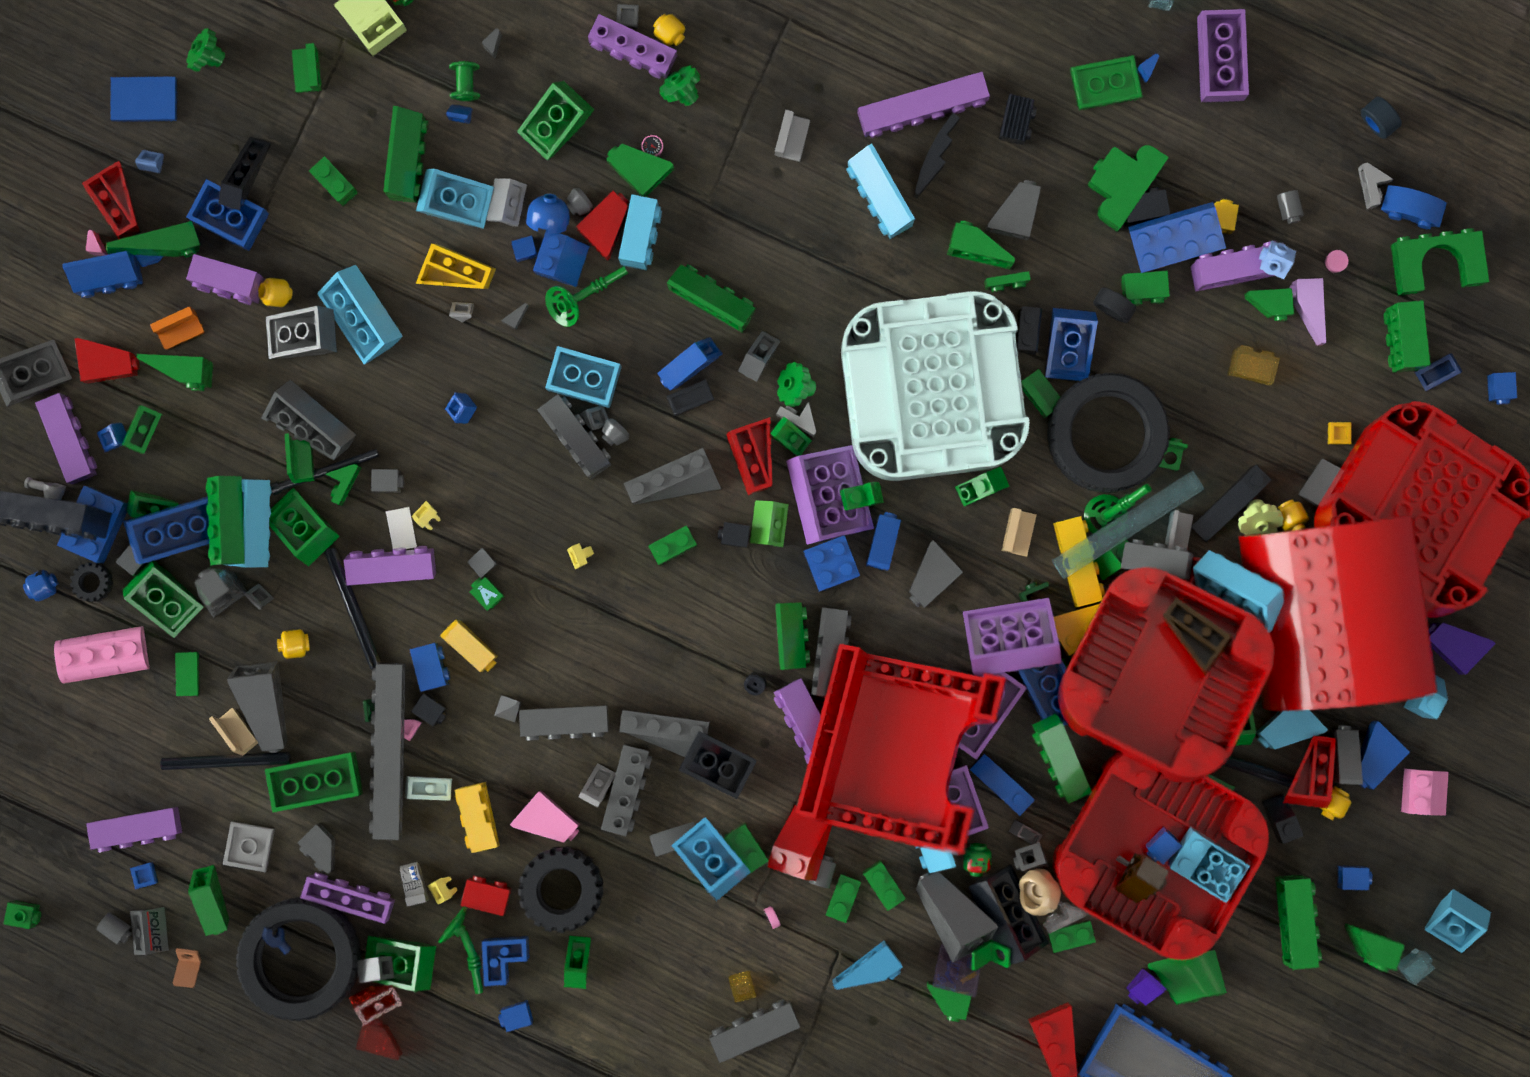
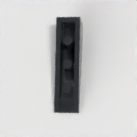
[219,136,271,210]
[1191,465,1271,542]

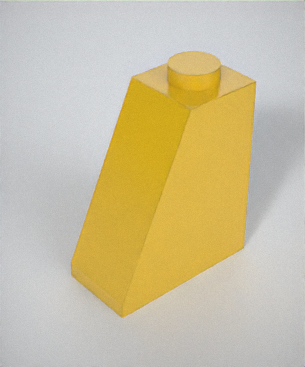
[440,620,498,672]

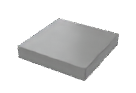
[223,821,275,872]

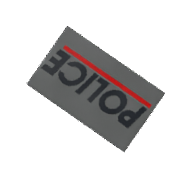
[130,907,169,955]

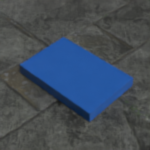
[111,77,177,122]

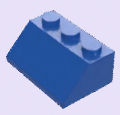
[62,251,143,298]

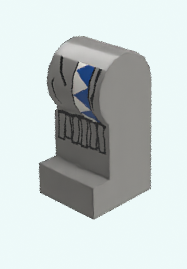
[400,862,429,907]

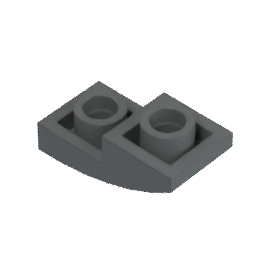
[649,822,695,857]

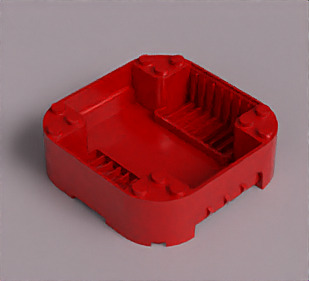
[1314,401,1530,618]
[1058,567,1274,782]
[1052,751,1269,960]

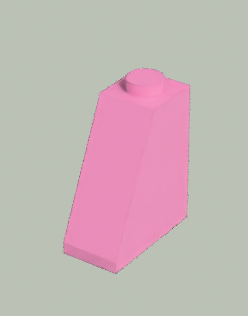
[510,790,580,842]

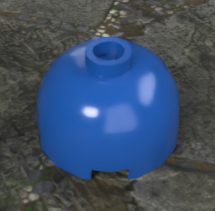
[526,194,570,234]

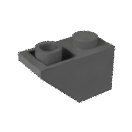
[298,823,335,874]

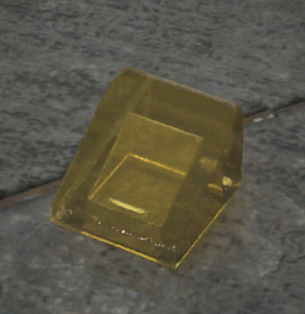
[729,971,756,1003]

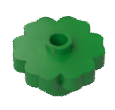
[186,28,225,71]
[659,66,700,106]
[777,362,816,407]

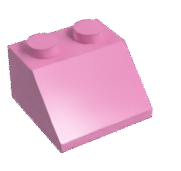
[1401,768,1448,815]

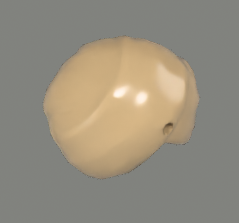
[1019,868,1061,916]

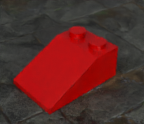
[767,805,832,881]

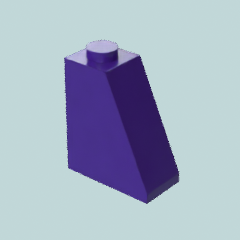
[1428,623,1495,675]

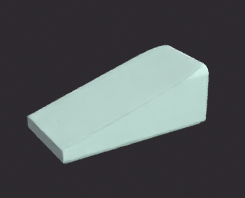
[405,776,452,800]

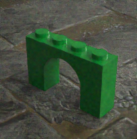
[1391,228,1489,296]

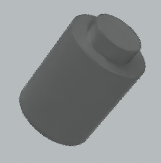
[1277,190,1304,224]
[809,854,836,888]
[96,912,132,945]

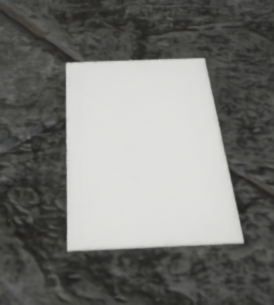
[386,507,417,549]

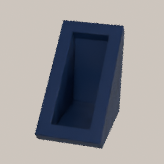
[1415,353,1463,391]

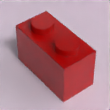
[461,875,512,916]

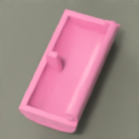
[54,626,150,684]

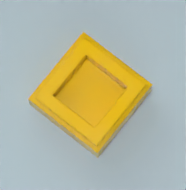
[1328,422,1352,445]

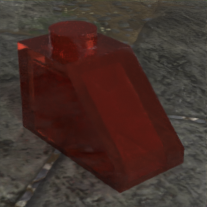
[349,985,403,1026]
[356,1018,403,1060]

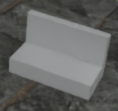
[775,110,810,162]
[486,179,527,226]
[1165,510,1193,550]

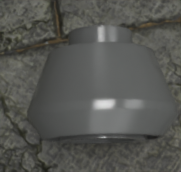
[566,188,593,216]
[602,418,629,446]

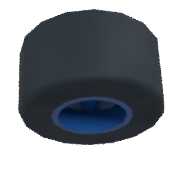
[1361,97,1402,139]

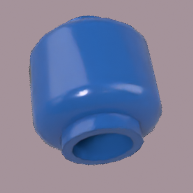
[23,570,58,602]

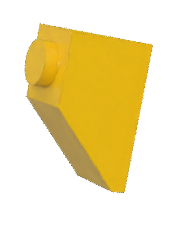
[1214,200,1239,234]

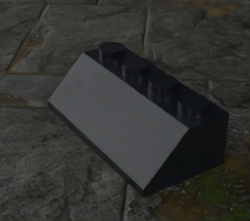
[968,865,1049,965]

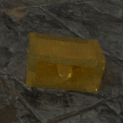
[1227,345,1280,386]

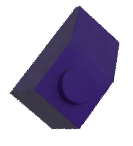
[1126,968,1166,1006]

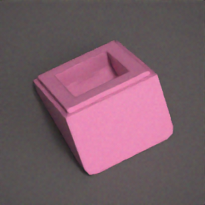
[86,230,108,256]

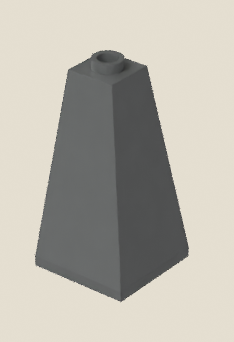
[227,661,288,753]
[916,871,998,962]

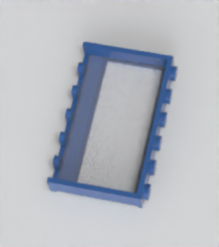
[1077,1004,1232,1077]

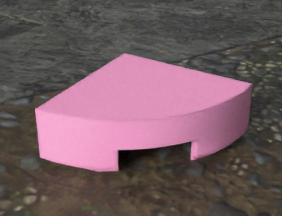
[404,719,422,741]

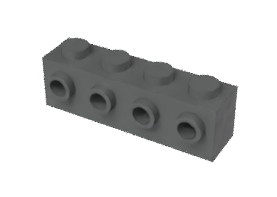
[519,705,609,740]
[601,744,653,836]
[709,999,800,1063]

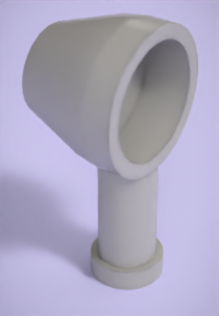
[24,477,66,500]

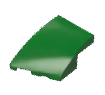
[1148,950,1227,1005]

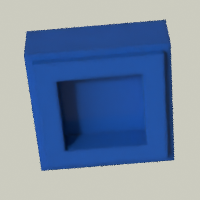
[130,862,158,889]

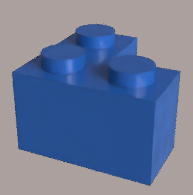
[482,936,530,986]

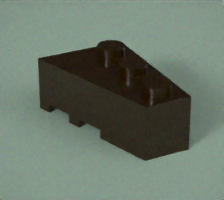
[1163,598,1232,676]
[1115,853,1169,903]

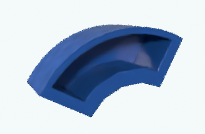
[1381,185,1447,229]

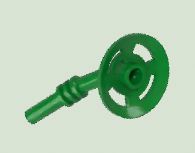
[545,266,628,327]
[1084,484,1151,538]
[438,907,483,994]

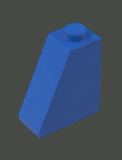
[657,337,723,390]
[866,512,901,571]
[1359,721,1410,790]

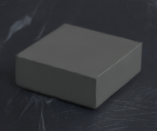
[616,4,639,28]

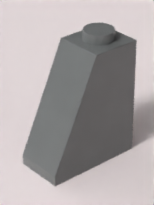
[986,180,1041,240]
[909,540,963,608]
[1331,725,1363,785]

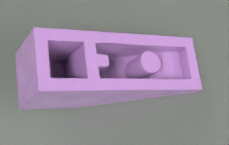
[1290,278,1326,346]

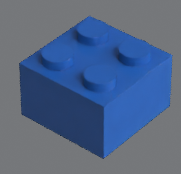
[803,535,860,592]

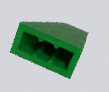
[607,144,674,197]
[188,865,229,936]

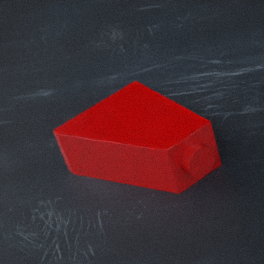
[576,191,629,261]
[74,338,140,384]

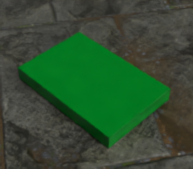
[1070,55,1143,110]

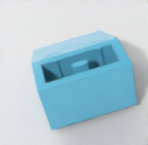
[1167,826,1250,903]

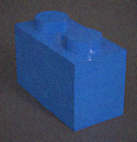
[410,643,451,692]

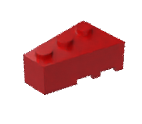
[1028,1002,1077,1077]

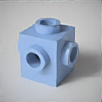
[1259,241,1296,279]

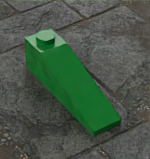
[106,221,200,258]

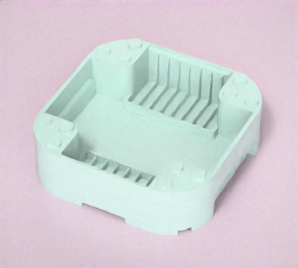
[841,292,1029,481]

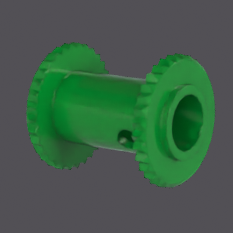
[449,61,480,101]

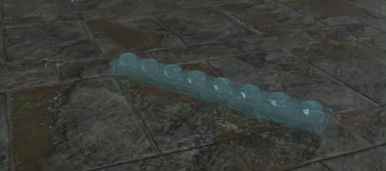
[1052,471,1204,579]

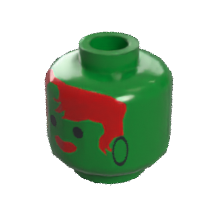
[963,843,992,877]

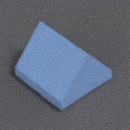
[135,150,164,173]

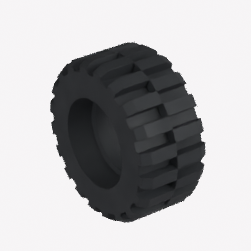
[518,847,604,933]

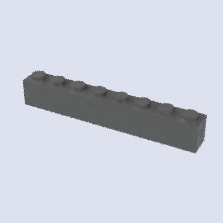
[369,663,406,840]

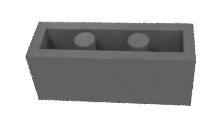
[1121,539,1194,580]

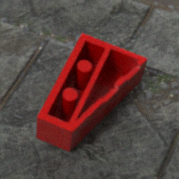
[82,161,140,239]
[726,417,772,495]
[1283,736,1336,809]

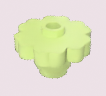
[1238,499,1284,535]

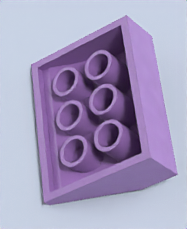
[786,445,874,545]
[963,598,1061,676]

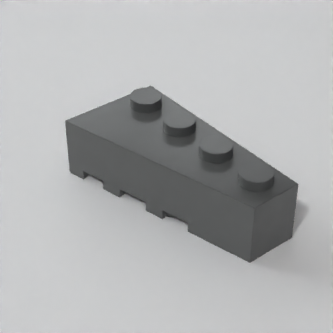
[195,568,247,618]

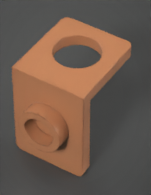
[173,948,201,988]

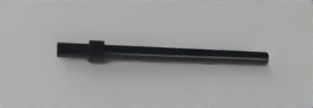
[270,449,379,496]

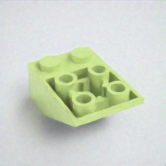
[334,0,407,56]

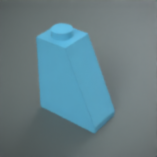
[1404,675,1448,719]
[1256,710,1328,749]

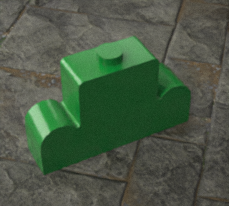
[1088,145,1169,231]

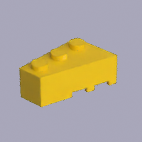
[416,243,496,289]
[1053,603,1100,656]
[455,782,500,853]

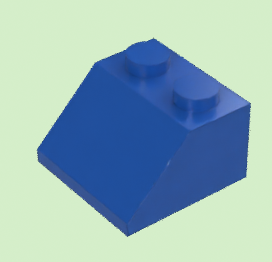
[533,229,589,287]

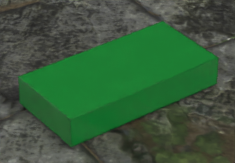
[175,652,199,696]

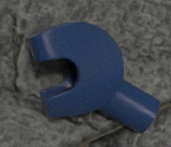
[263,927,292,954]

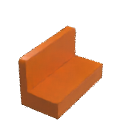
[150,306,205,350]

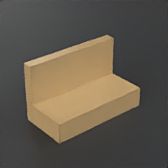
[1002,508,1036,557]
[209,708,258,756]

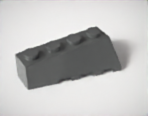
[261,380,356,460]
[537,394,611,480]
[624,448,721,505]
[811,608,852,696]
[619,710,710,757]

